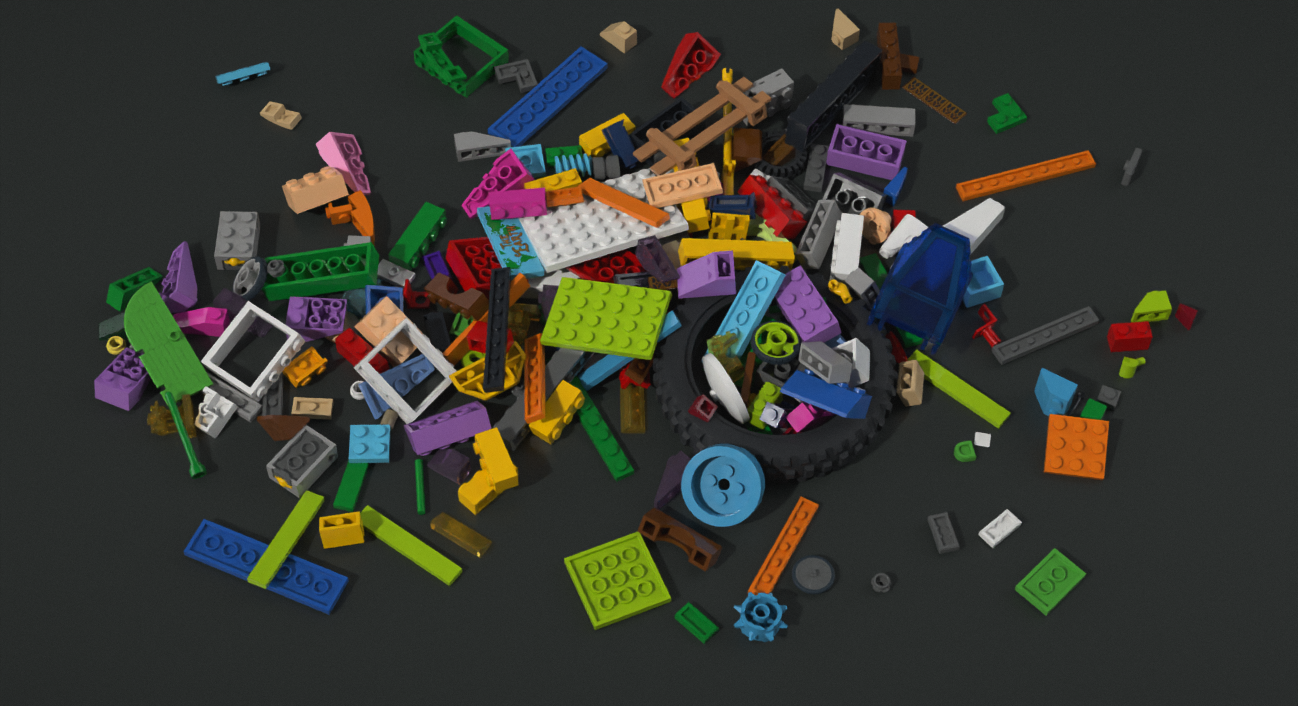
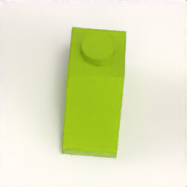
[1131,290,1172,322]

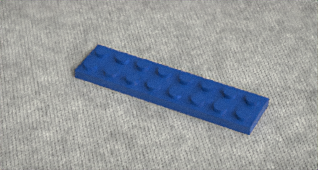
[488,46,608,147]
[183,519,349,615]

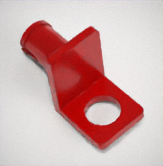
[403,279,430,309]
[972,304,1002,348]

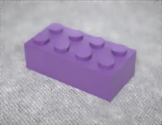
[826,124,907,180]
[773,266,842,343]

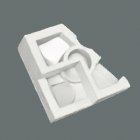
[194,386,238,439]

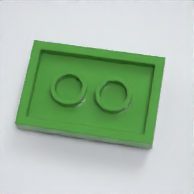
[1015,548,1086,616]

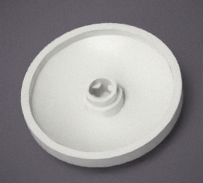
[702,353,750,425]

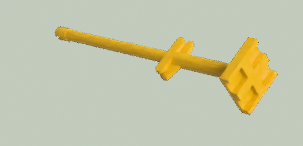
[708,68,750,240]

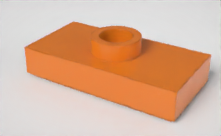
[546,186,584,207]

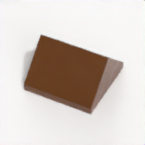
[732,128,762,173]
[257,415,310,441]

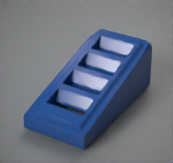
[883,167,908,206]

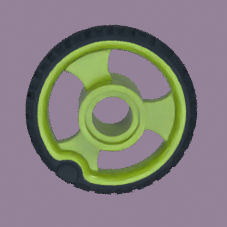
[751,320,801,365]

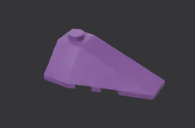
[159,241,198,313]

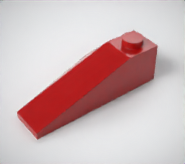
[661,32,721,98]

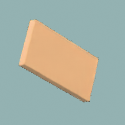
[642,163,723,208]

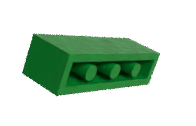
[388,202,447,271]

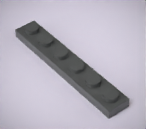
[992,306,1099,365]

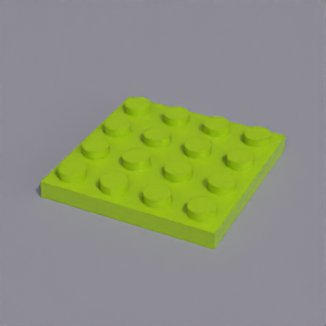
[564,532,671,630]

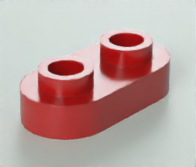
[885,331,908,364]

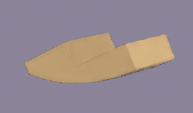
[260,101,302,130]

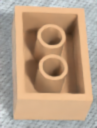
[282,166,349,214]
[354,296,423,367]

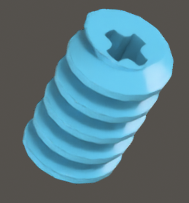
[555,153,593,176]

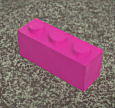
[489,187,547,220]
[785,402,835,433]

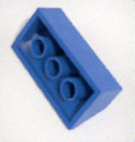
[780,368,872,419]

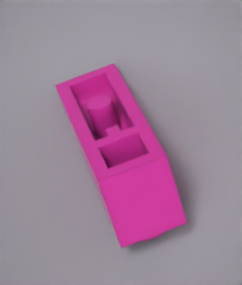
[173,307,230,337]

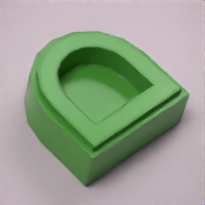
[954,441,976,462]

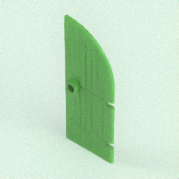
[124,281,213,407]

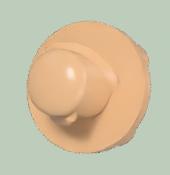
[860,208,892,245]

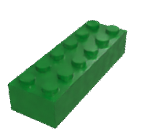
[261,242,379,301]

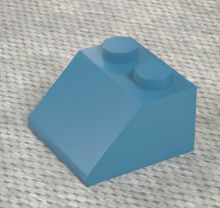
[1034,368,1078,417]

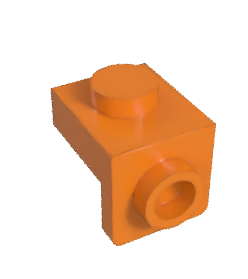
[325,201,353,225]

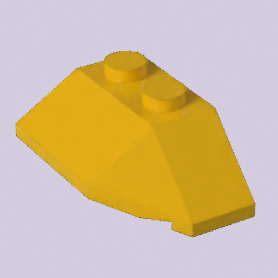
[449,341,526,401]

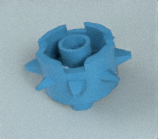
[734,592,788,642]

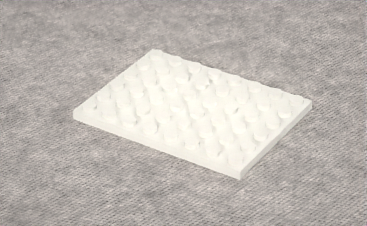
[518,168,689,273]

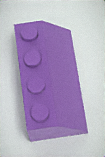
[404,401,492,456]

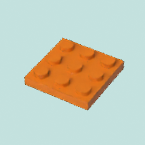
[1044,414,1109,480]

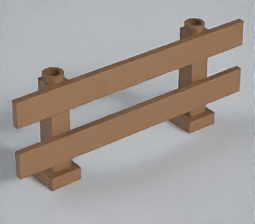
[633,77,772,176]

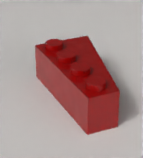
[737,175,807,239]

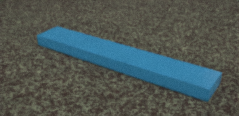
[578,310,682,391]

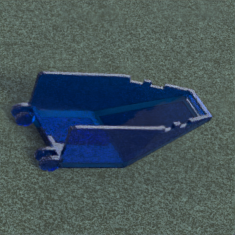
[867,223,973,355]

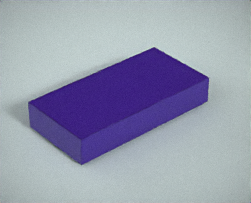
[422,251,453,281]

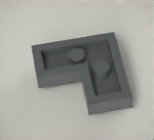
[494,59,538,93]

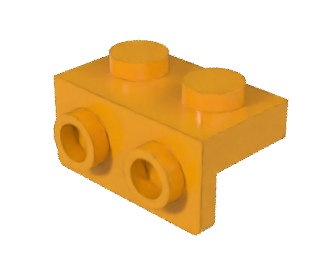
[282,346,328,388]

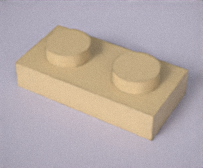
[291,397,334,420]

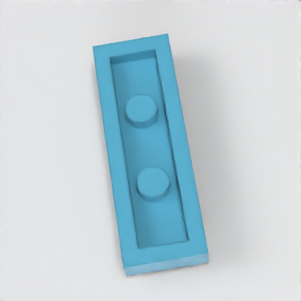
[215,62,270,86]

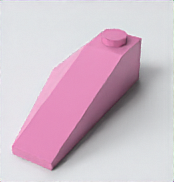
[316,132,371,195]

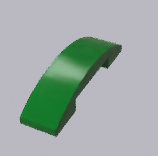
[418,32,467,83]

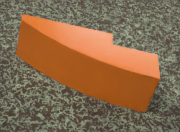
[348,190,375,246]

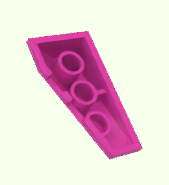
[462,148,535,219]

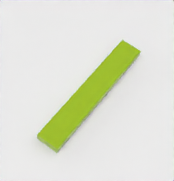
[908,350,1011,429]
[247,490,324,589]
[360,505,463,586]

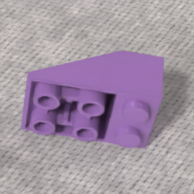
[677,250,736,299]
[286,297,347,342]
[94,347,151,411]

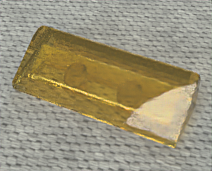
[620,383,645,433]
[430,512,492,558]

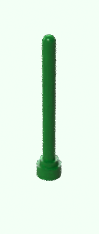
[165,392,207,479]

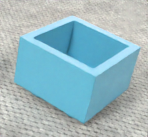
[957,256,1004,308]

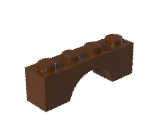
[877,23,902,90]
[424,273,489,322]
[637,507,722,572]

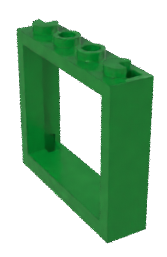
[414,15,509,98]

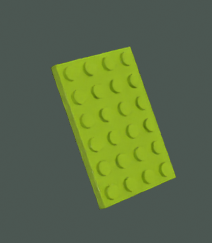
[540,277,672,360]

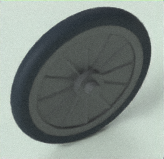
[792,555,835,594]

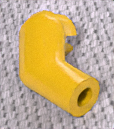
[828,279,852,304]

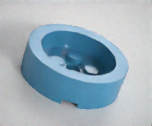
[681,443,765,527]

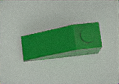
[106,267,163,312]

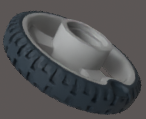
[232,256,268,303]

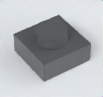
[1097,385,1121,410]

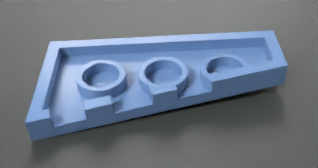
[358,354,435,420]

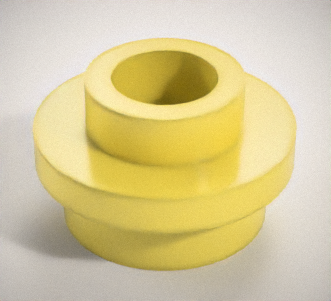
[106,336,126,355]

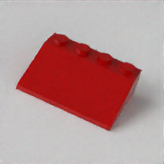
[446,237,529,300]
[565,249,659,284]

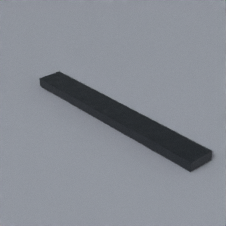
[483,267,511,393]

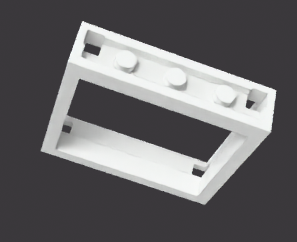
[201,301,305,402]
[354,318,457,424]

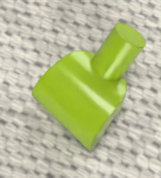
[1119,356,1145,379]

